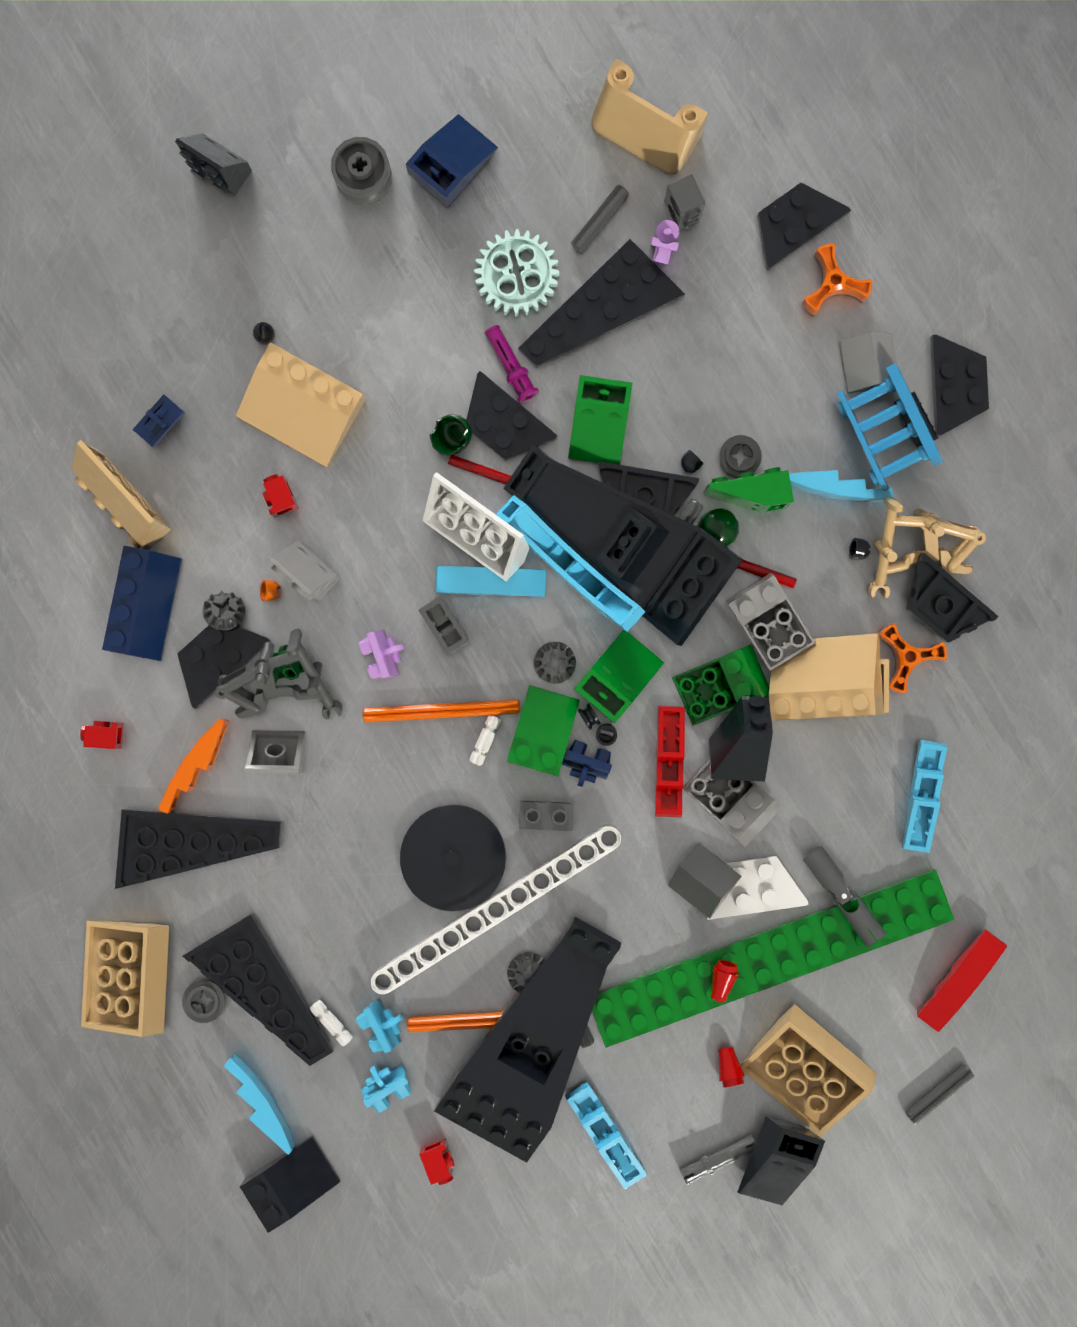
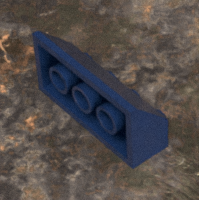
[102,546,182,661]

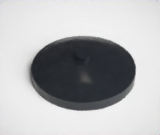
[400,804,506,911]

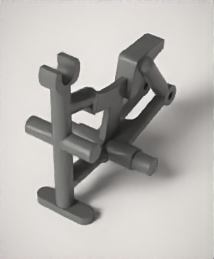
[215,629,343,720]

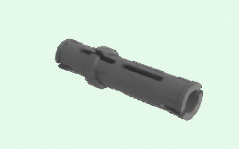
[679,1134,755,1185]

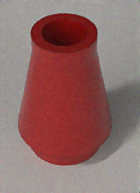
[711,960,739,1002]
[718,1046,745,1088]

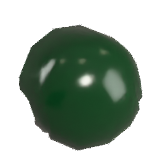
[430,414,472,456]
[697,508,739,546]

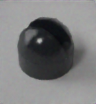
[253,322,275,344]
[681,450,704,473]
[849,538,871,560]
[596,723,617,746]

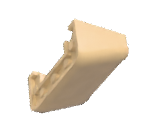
[592,59,708,174]

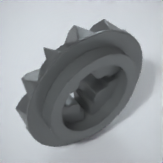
[719,435,762,478]
[203,590,246,630]
[534,642,576,684]
[507,952,544,992]
[182,979,226,1023]

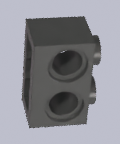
[664,174,706,229]
[418,596,470,656]
[519,800,574,831]

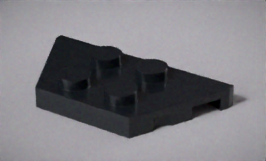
[757,182,851,271]
[930,335,989,437]
[466,371,557,461]
[598,461,699,516]
[906,553,999,643]
[177,625,271,709]

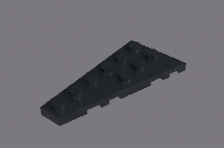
[518,239,685,369]
[115,809,282,889]
[182,914,334,1066]

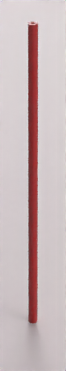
[448,455,797,588]

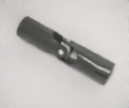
[803,846,887,948]

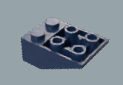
[406,114,498,207]

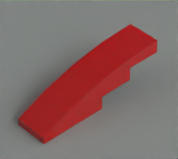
[655,706,685,817]
[917,929,1007,1033]

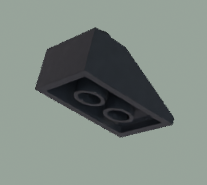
[240,1136,340,1233]

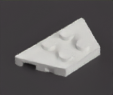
[706,855,808,920]

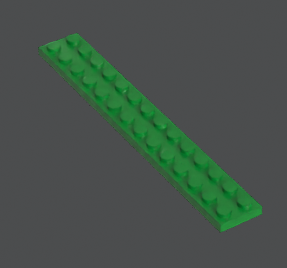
[592,869,955,1048]

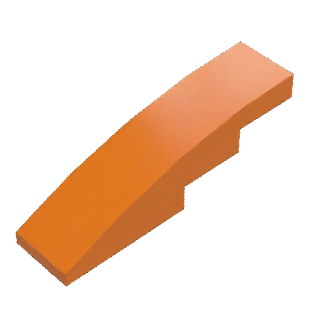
[158,718,229,814]

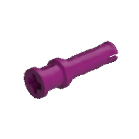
[484,325,539,403]

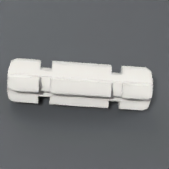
[469,715,501,766]
[310,1000,353,1046]

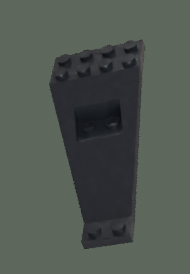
[503,445,743,646]
[434,917,621,1163]

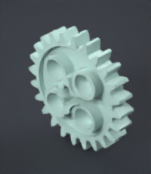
[474,229,559,317]

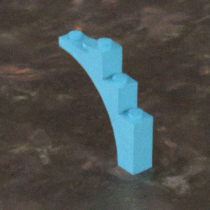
[496,495,645,632]

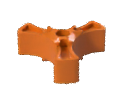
[802,244,872,315]
[878,624,947,693]

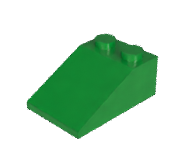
[507,685,580,776]

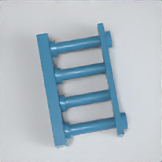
[837,363,944,491]

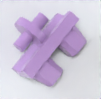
[651,220,679,264]
[358,630,405,679]

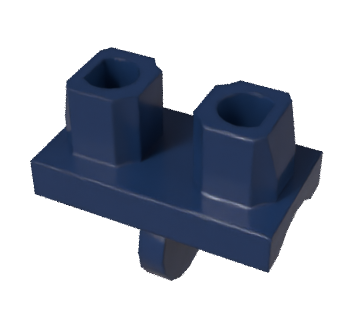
[132,394,185,448]
[562,740,612,787]

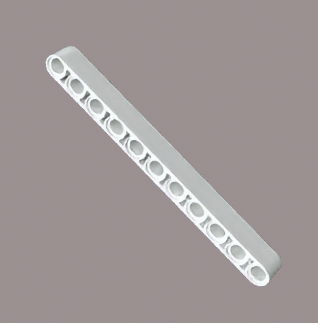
[371,825,621,995]

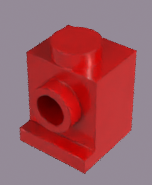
[262,474,299,518]
[80,721,124,749]
[419,1138,455,1185]

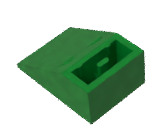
[568,375,632,465]
[703,467,794,513]
[573,630,664,723]
[672,644,769,726]

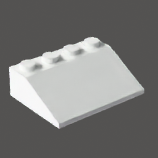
[422,472,529,582]

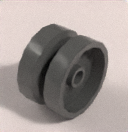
[331,137,392,205]

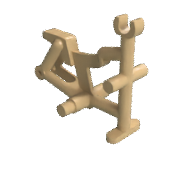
[868,497,986,598]

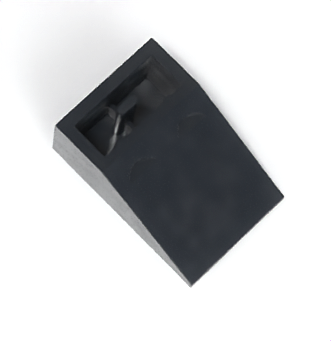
[175,134,252,196]
[737,1116,825,1205]

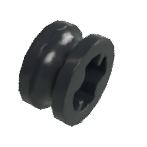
[578,703,601,730]

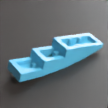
[789,470,893,502]
[435,566,546,597]
[903,740,948,853]
[224,1053,296,1155]
[565,1081,647,1189]

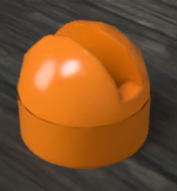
[260,580,281,601]

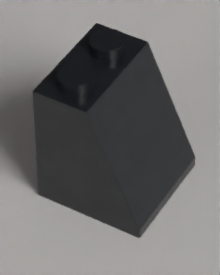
[709,696,773,782]

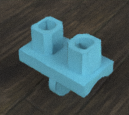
[356,999,403,1053]
[361,1064,411,1113]

